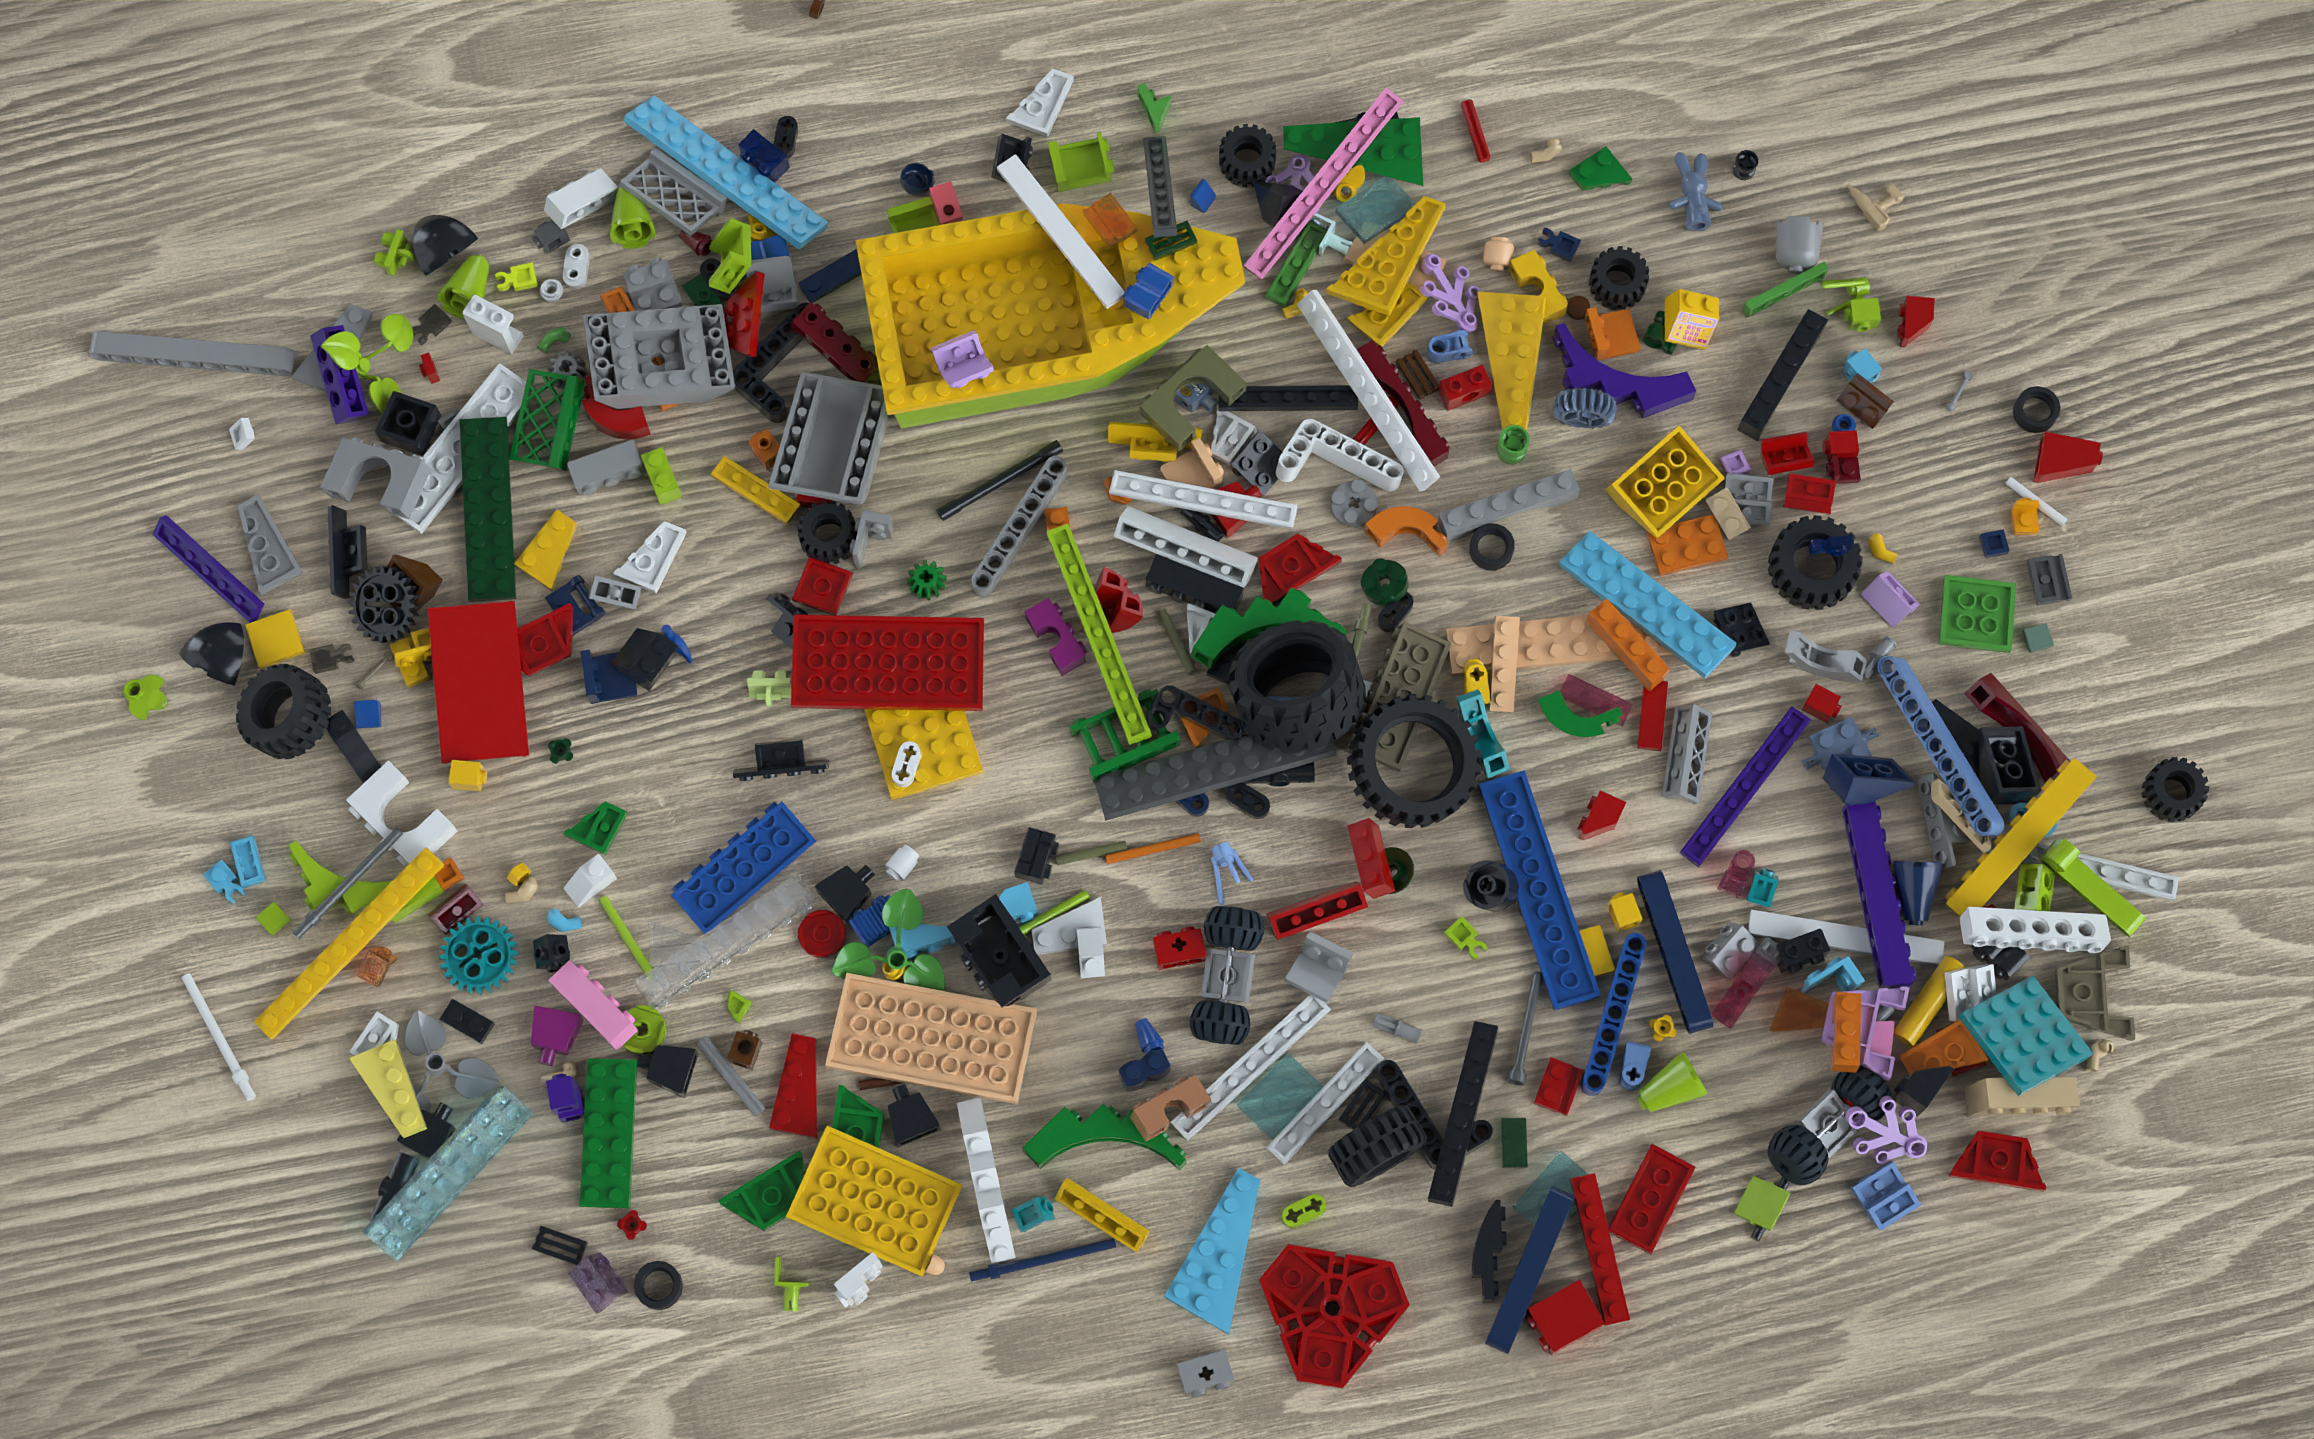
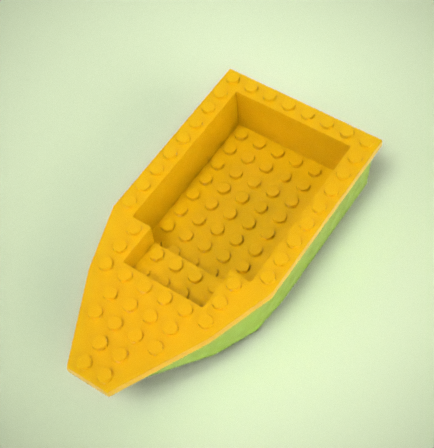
[855,203,1245,429]

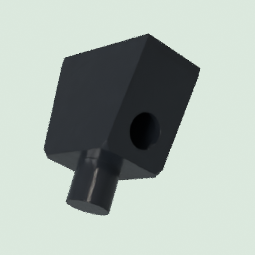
[814,865,875,924]
[637,1045,699,1098]
[888,1084,941,1148]
[397,1102,456,1166]

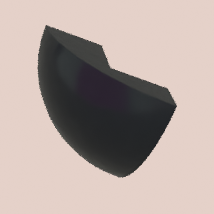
[413,215,478,276]
[179,622,244,686]

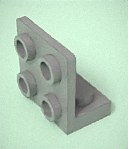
[850,510,894,569]
[1285,931,1353,1003]

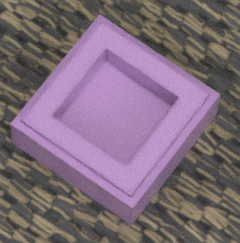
[1719,449,1751,474]

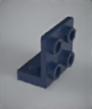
[580,649,638,704]

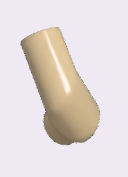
[1530,138,1562,163]
[505,877,538,904]
[2086,1039,2114,1072]

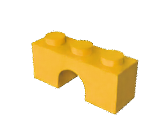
[1508,249,1568,325]

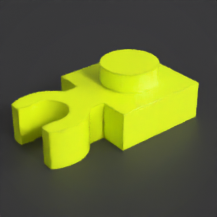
[495,262,538,292]

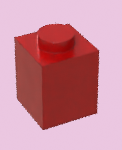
[1822,430,1859,462]
[1802,684,1842,723]

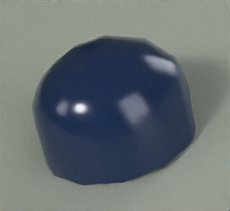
[900,162,935,197]

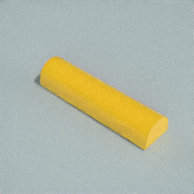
[1893,956,1966,1048]
[1054,1177,1151,1253]

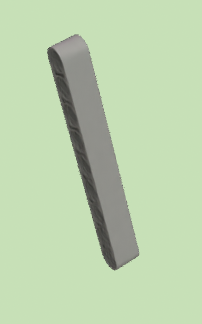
[88,332,295,376]

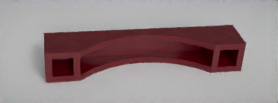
[1356,340,1450,466]
[1964,673,2071,783]

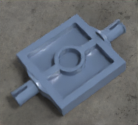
[1802,717,1879,771]

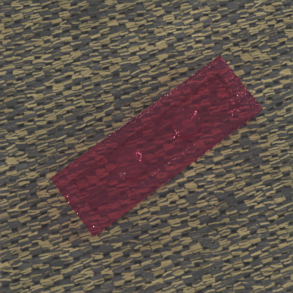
[1561,674,1633,727]

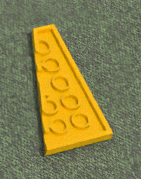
[1326,196,1445,316]
[1477,291,1546,431]

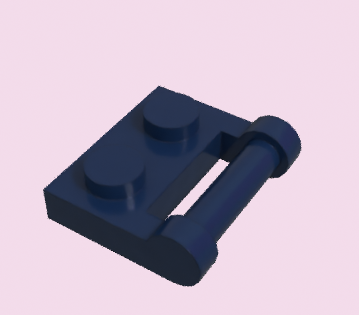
[545,575,606,636]

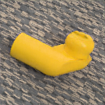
[1282,288,1308,319]
[1868,533,1898,564]

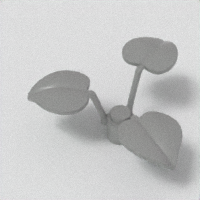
[388,1010,499,1124]

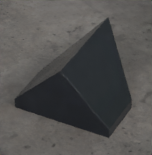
[1253,181,1303,227]

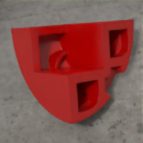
[1082,567,1143,633]

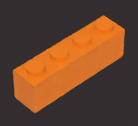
[1586,599,1670,691]

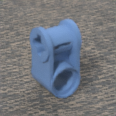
[1426,330,1473,364]
[1620,1041,1651,1091]

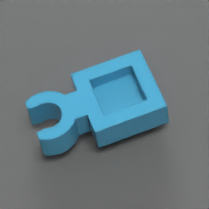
[203,859,246,904]

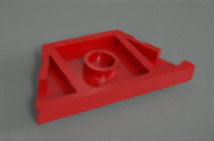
[725,271,765,357]
[1258,533,1342,605]
[517,603,573,676]
[1949,1130,2046,1192]

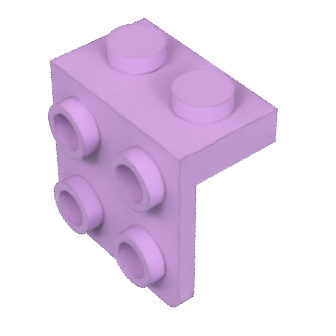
[931,330,994,388]

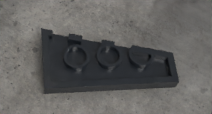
[1927,699,1980,781]

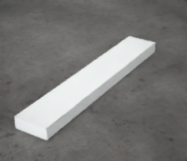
[1266,1042,1385,1165]

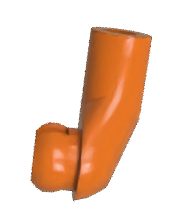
[1103,477,1132,505]

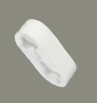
[892,741,921,787]

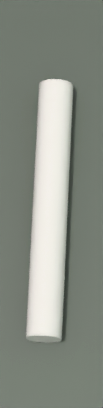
[2005,477,2068,527]

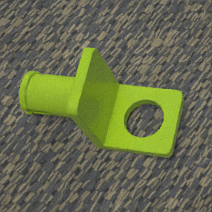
[774,1256,810,1311]

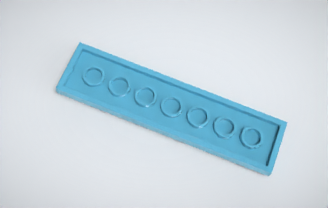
[1559,531,1736,679]

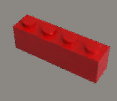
[1266,881,1368,940]

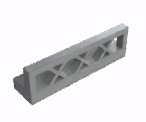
[1662,704,1712,804]

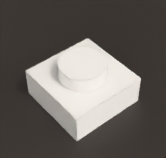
[229,418,255,450]

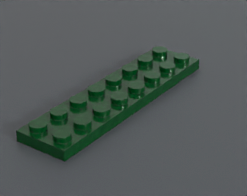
[459,417,517,602]

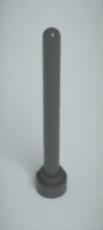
[1506,971,1542,1086]

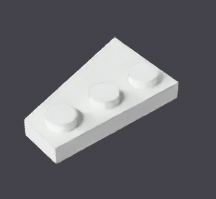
[1006,69,1074,137]
[613,521,687,594]
[1032,897,1107,955]

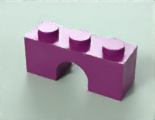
[1024,598,1087,676]

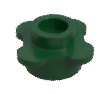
[548,738,573,764]

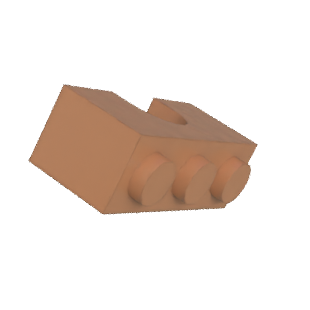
[1130,1075,1211,1142]

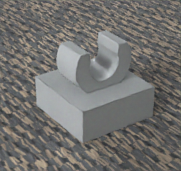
[1752,936,1781,971]

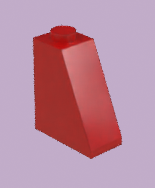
[2033,431,2103,483]

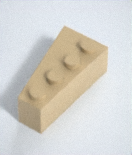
[1964,1077,2080,1117]

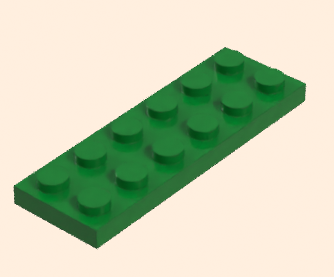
[580,1058,638,1209]

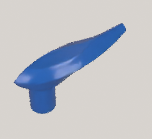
[662,625,693,664]

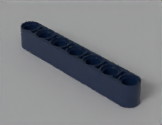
[1637,870,1713,1034]
[1485,1186,1575,1354]

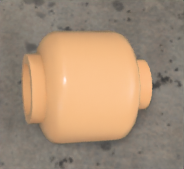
[1483,237,1514,272]

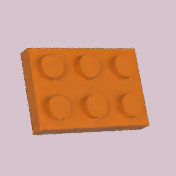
[1646,514,1728,576]

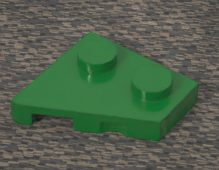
[563,801,628,855]

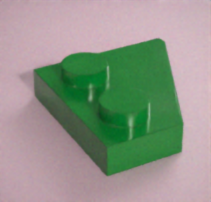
[1569,146,1632,191]

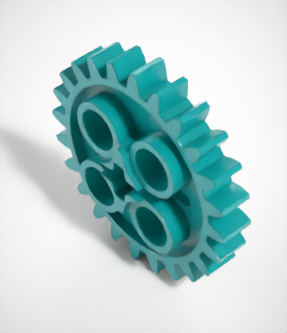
[439,916,519,995]

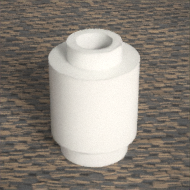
[885,845,920,881]

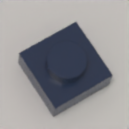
[1979,529,2010,558]

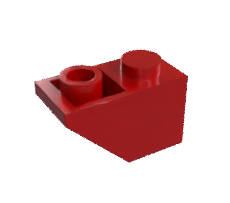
[1897,295,1935,347]
[1577,790,1626,840]

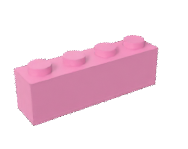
[548,960,638,1051]

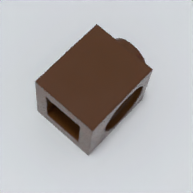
[727,1030,762,1071]

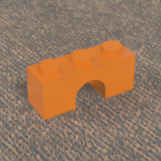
[1831,992,1861,1073]

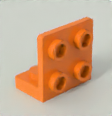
[1584,307,1641,361]

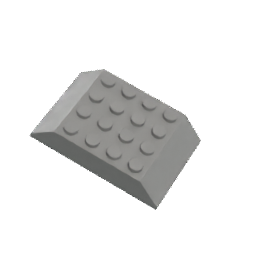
[768,372,889,505]

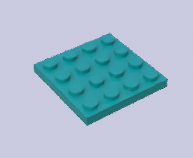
[1959,976,2093,1096]

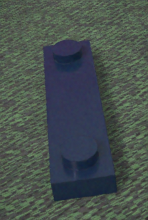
[798,249,862,303]

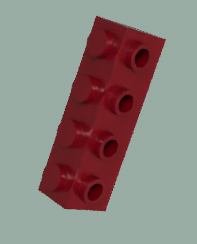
[790,302,878,383]

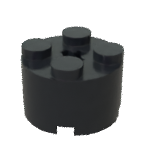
[1463,861,1519,912]

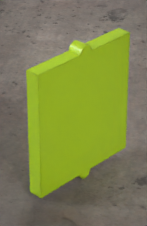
[1734,1176,1791,1231]

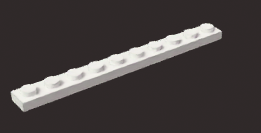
[1297,290,1440,491]

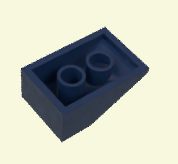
[1822,754,1915,805]

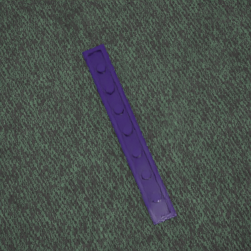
[1679,706,1811,868]

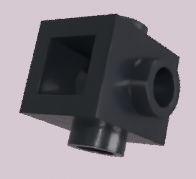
[533,934,570,973]

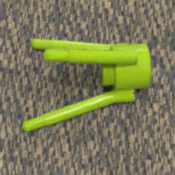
[1821,276,1870,316]

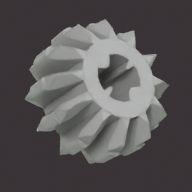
[547,350,588,389]

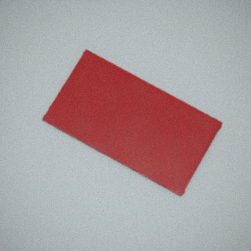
[428,601,529,764]

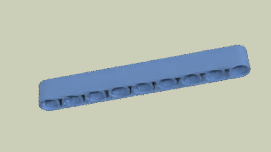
[1877,656,2004,836]

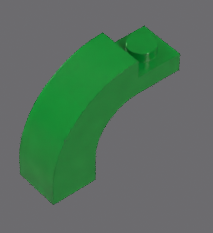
[1537,690,1623,737]

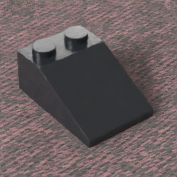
[1979,727,2041,805]

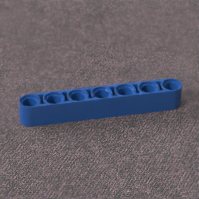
[1581,933,1647,1096]

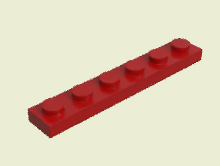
[1570,1173,1630,1326]

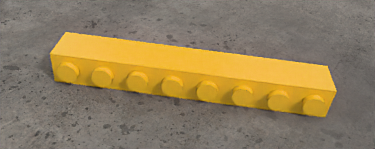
[1944,758,2097,918]

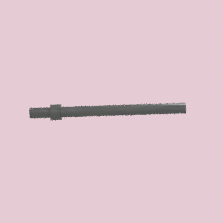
[292,828,403,939]

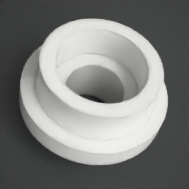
[540,279,563,302]

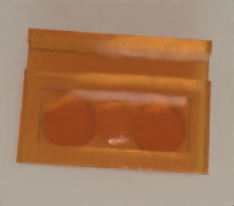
[1083,192,1137,249]

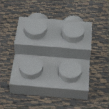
[623,258,682,311]

